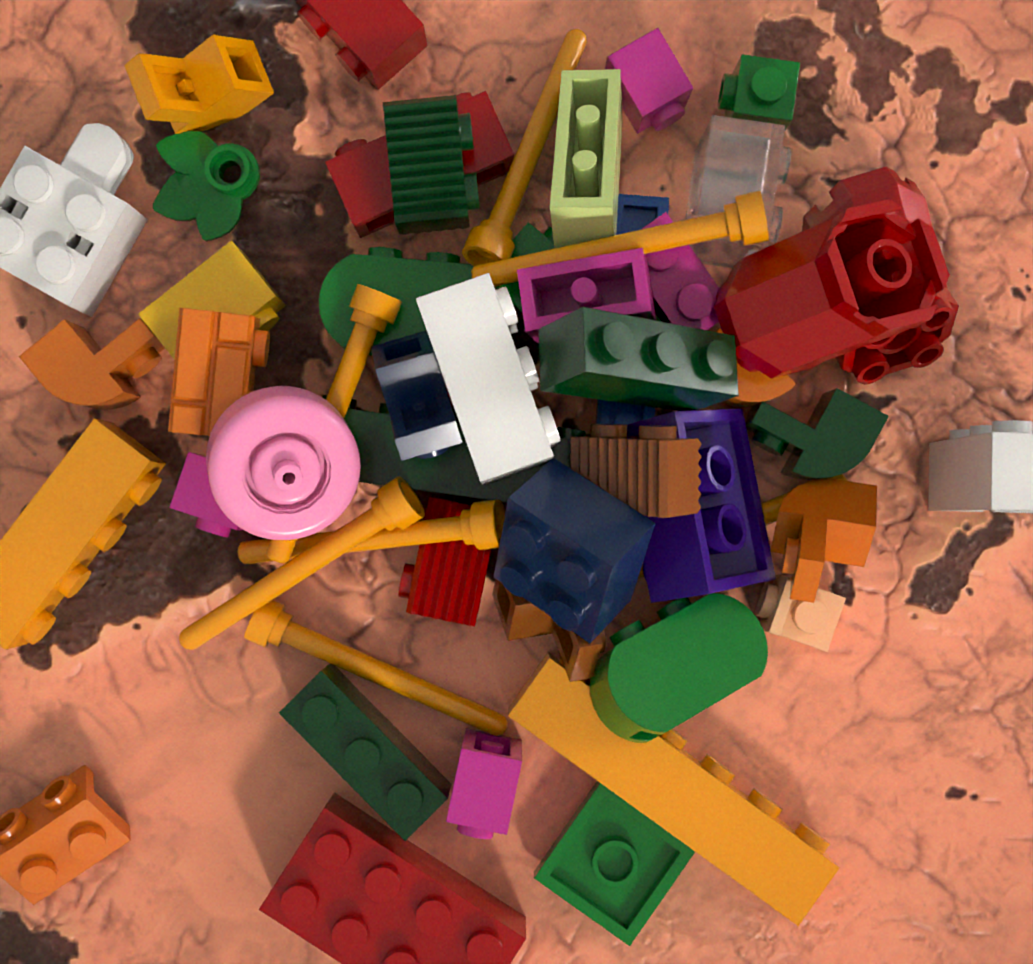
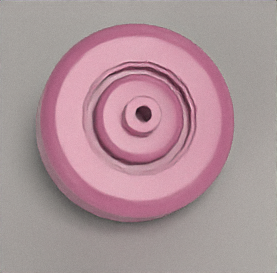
[206,386,361,540]

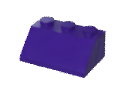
[627,409,776,603]

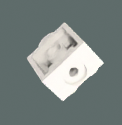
[0,123,148,317]

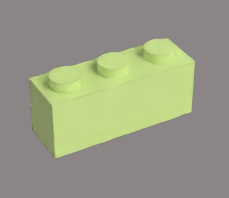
[550,69,623,248]

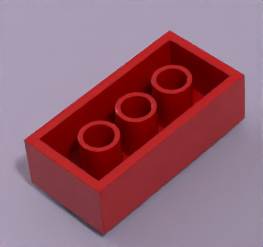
[258,792,526,964]

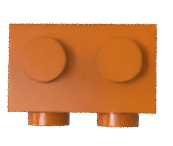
[0,765,131,905]

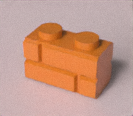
[168,308,270,436]

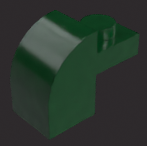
[745,388,889,480]

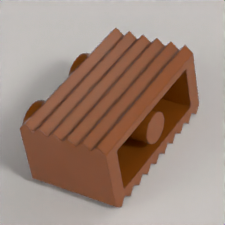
[570,424,702,518]

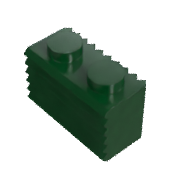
[383,95,480,235]

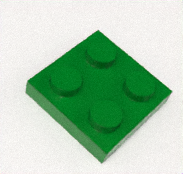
[534,781,695,946]

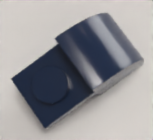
[371,330,462,461]

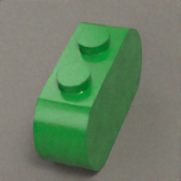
[319,247,473,357]
[590,593,768,743]

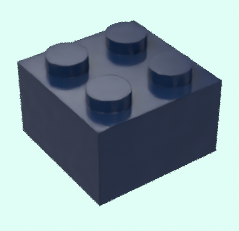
[494,458,655,644]

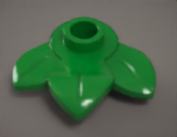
[152,131,260,242]

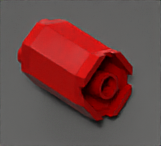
[802,166,959,385]
[714,199,950,379]

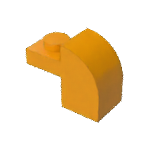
[124,35,274,134]

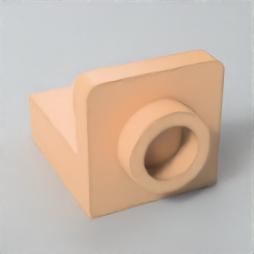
[755,574,846,652]

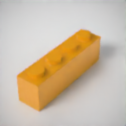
[0,418,166,650]

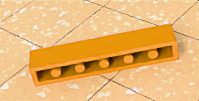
[508,652,840,926]

